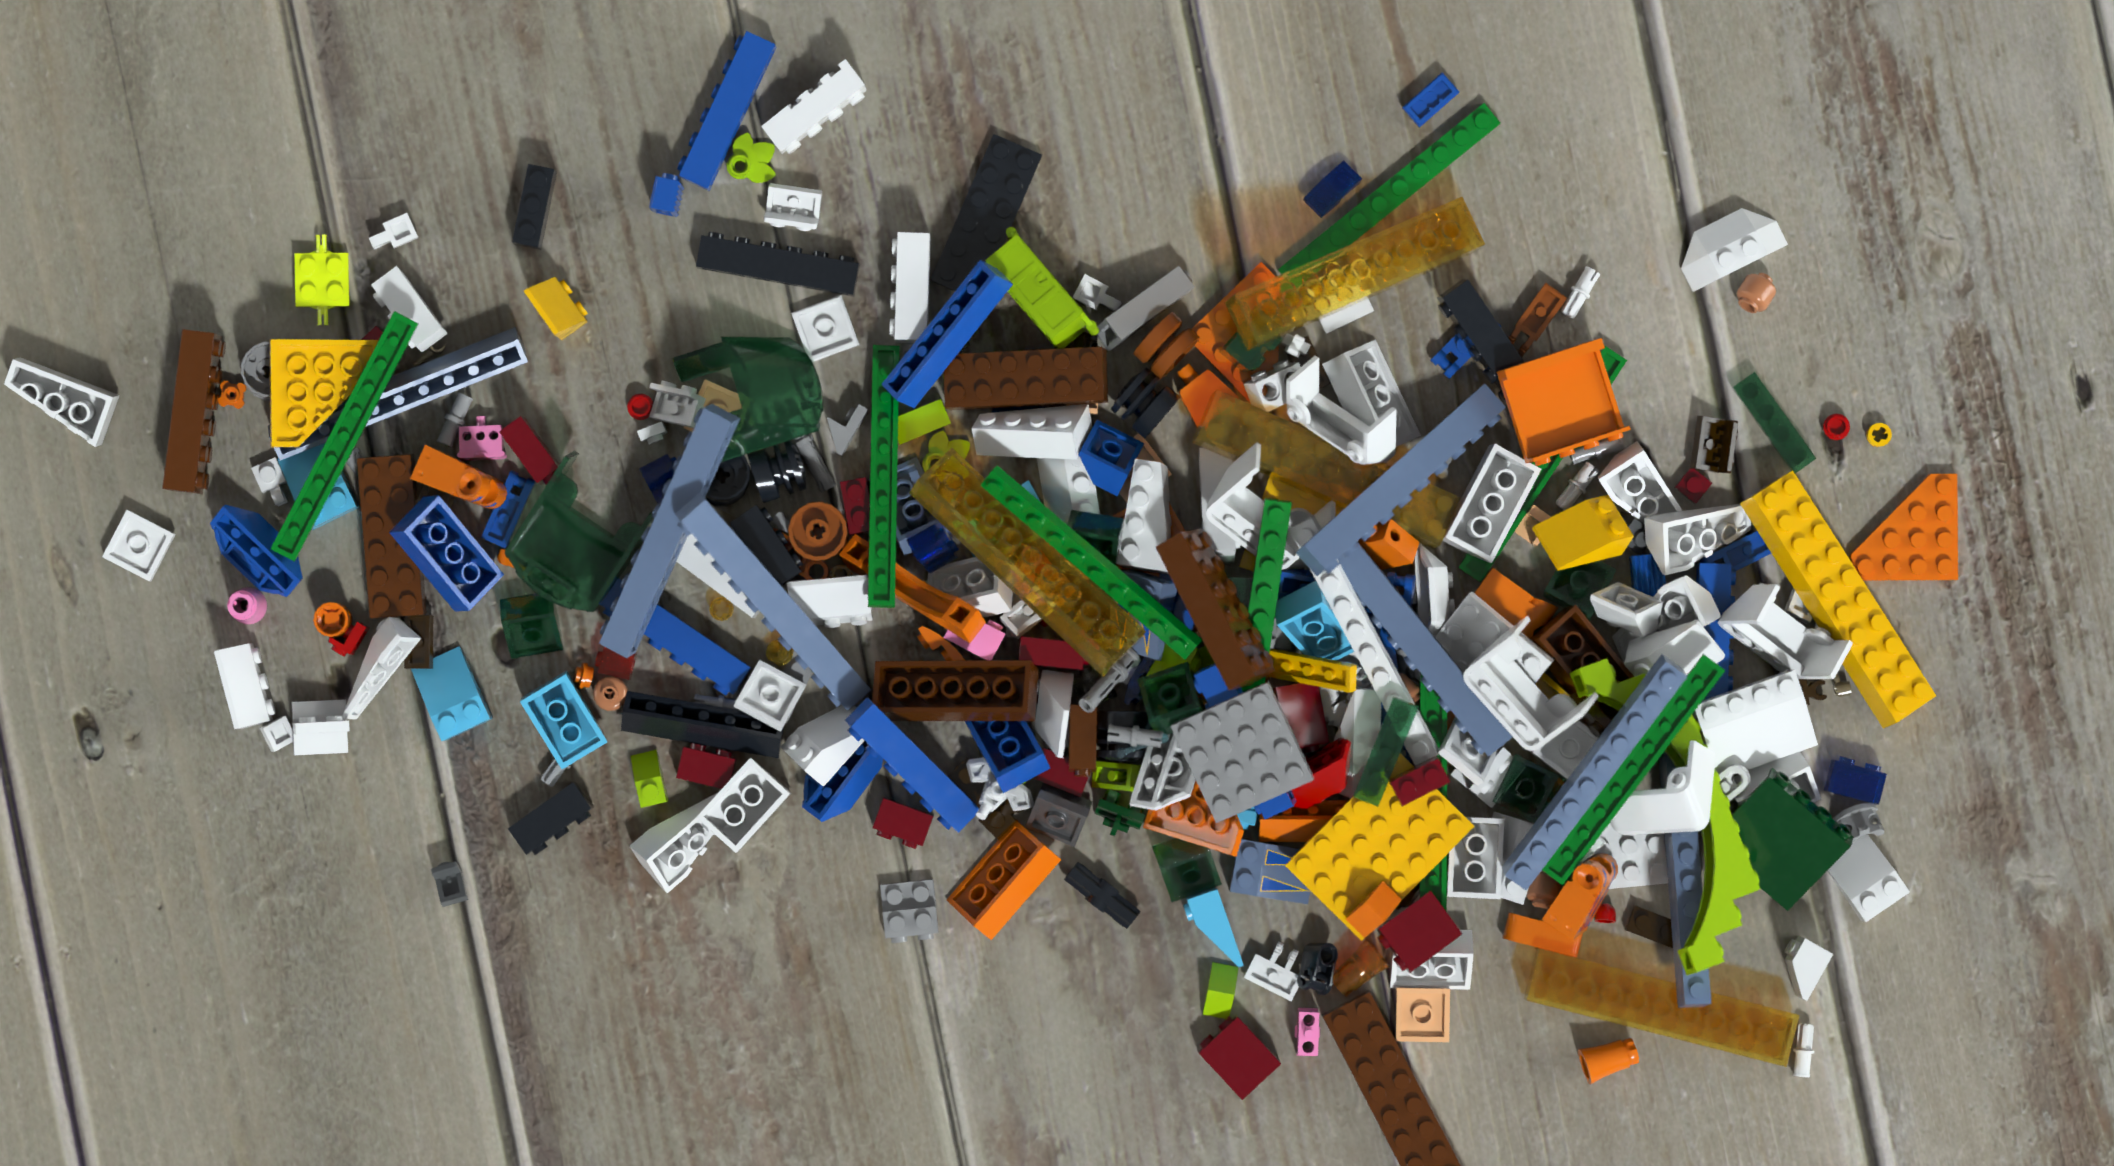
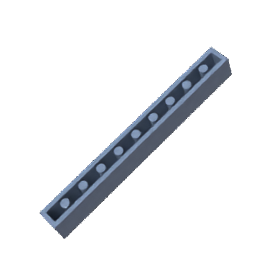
[268,327,528,461]
[1295,384,1506,576]
[599,404,740,658]
[675,493,871,711]
[1338,541,1513,757]
[1502,654,1688,890]
[1658,751,1711,1008]

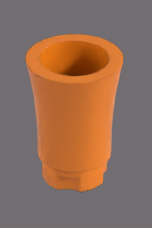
[1578,1038,1639,1085]

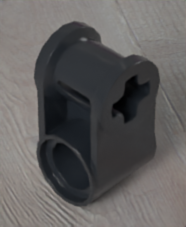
[1297,943,1338,996]

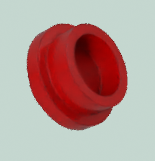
[627,393,653,420]
[1823,414,1850,440]

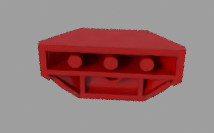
[1291,738,1351,809]

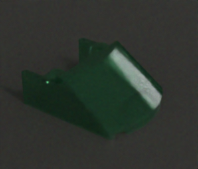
[672,337,824,462]
[504,451,654,612]

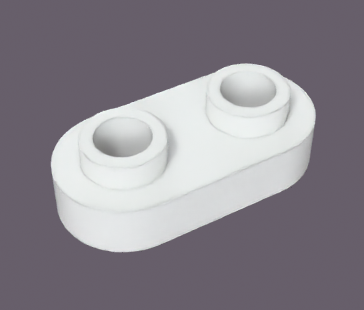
[1719,765,1751,802]

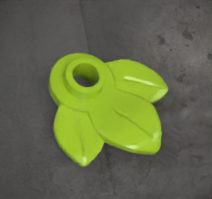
[727,133,776,183]
[922,430,972,481]

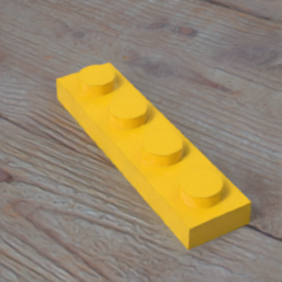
[1268,648,1357,693]

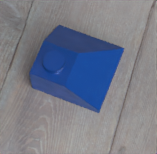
[1078,420,1144,496]

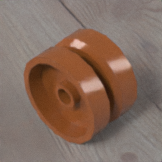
[1133,312,1200,380]
[788,501,847,561]

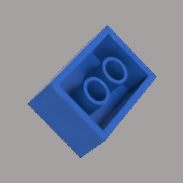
[965,721,1051,793]

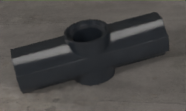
[1064,862,1141,929]

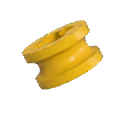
[1866,423,1892,447]

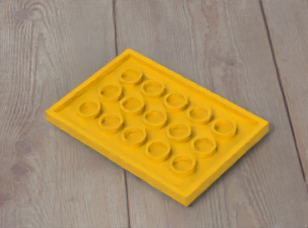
[1285,750,1474,941]

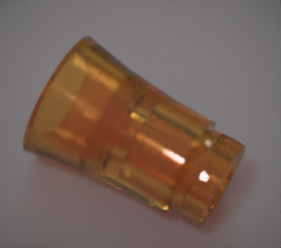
[1333,939,1390,997]

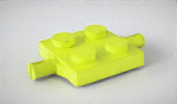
[294,235,350,326]

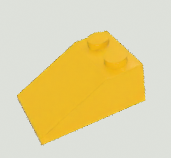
[524,277,588,340]
[1532,495,1634,571]

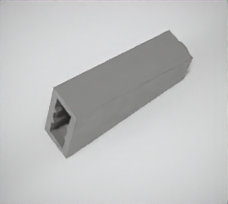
[1096,266,1195,352]

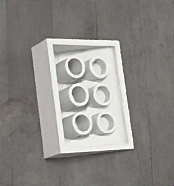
[1693,669,1818,775]

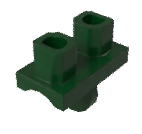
[1094,789,1145,837]

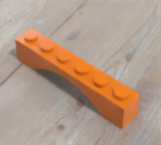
[839,534,986,643]

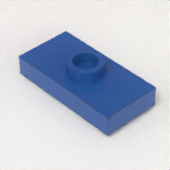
[1402,72,1460,128]

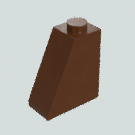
[1069,705,1097,777]

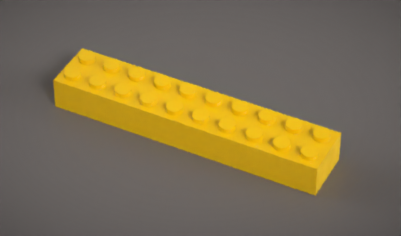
[1740,470,1936,728]

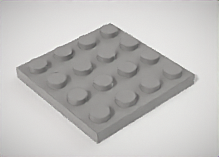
[1170,681,1314,823]

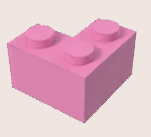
[944,619,1006,661]

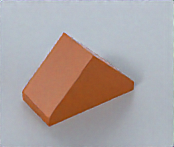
[1345,880,1402,938]

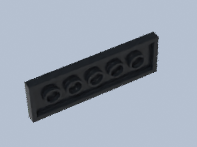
[930,134,1042,291]

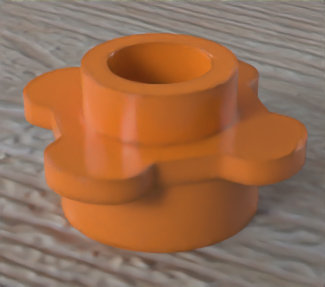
[218,381,247,409]

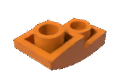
[917,626,966,661]

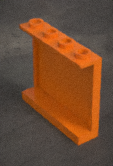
[1497,338,1631,466]

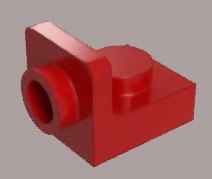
[328,622,370,657]

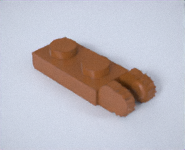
[1508,283,1567,357]

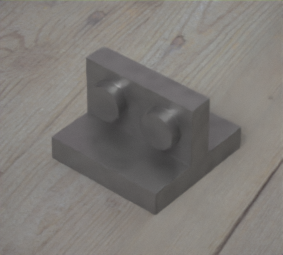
[1025,783,1093,847]

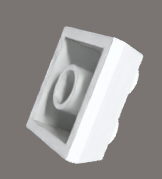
[1590,582,1663,637]
[1784,936,1833,1001]

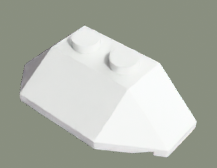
[1681,208,1788,292]
[1413,542,1455,636]
[1129,711,1196,810]

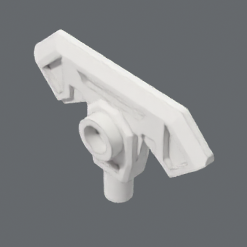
[966,757,1034,820]

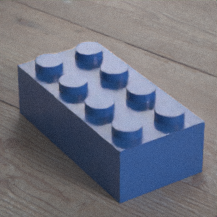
[389,495,504,611]

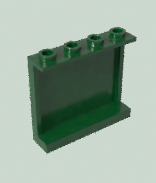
[1731,768,1854,911]

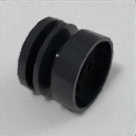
[1110,367,1180,439]
[746,437,807,503]
[704,445,750,506]
[1096,711,1151,761]

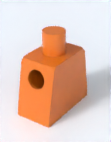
[1177,363,1239,430]
[1358,519,1419,570]

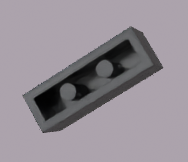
[512,164,557,250]
[730,505,803,586]
[508,782,594,855]

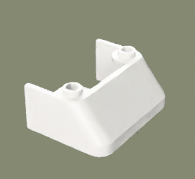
[1286,355,1396,465]
[1206,443,1336,570]
[1718,583,1853,679]
[1463,616,1599,751]
[1610,741,1716,835]

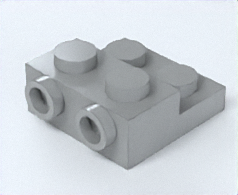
[880,879,939,943]

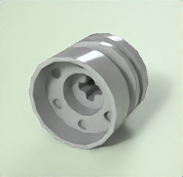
[241,342,270,400]

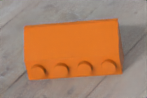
[947,820,1061,940]

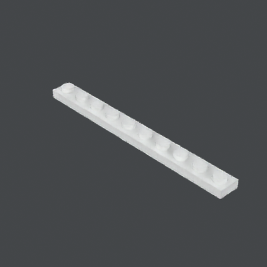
[1289,516,1439,766]

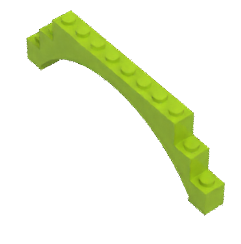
[1570,659,1760,975]

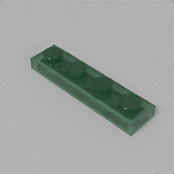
[1732,372,1817,473]
[1353,696,1419,806]

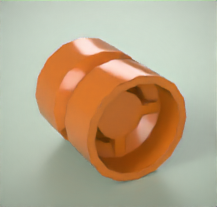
[313,602,353,637]

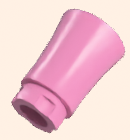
[227,587,267,624]

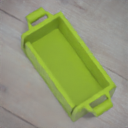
[985,227,1099,349]

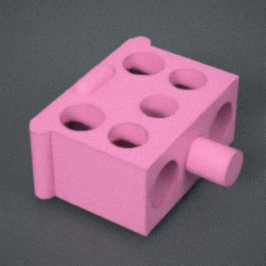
[457,416,507,461]
[1295,1008,1320,1056]

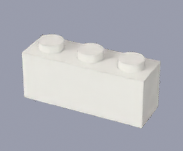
[371,266,448,352]

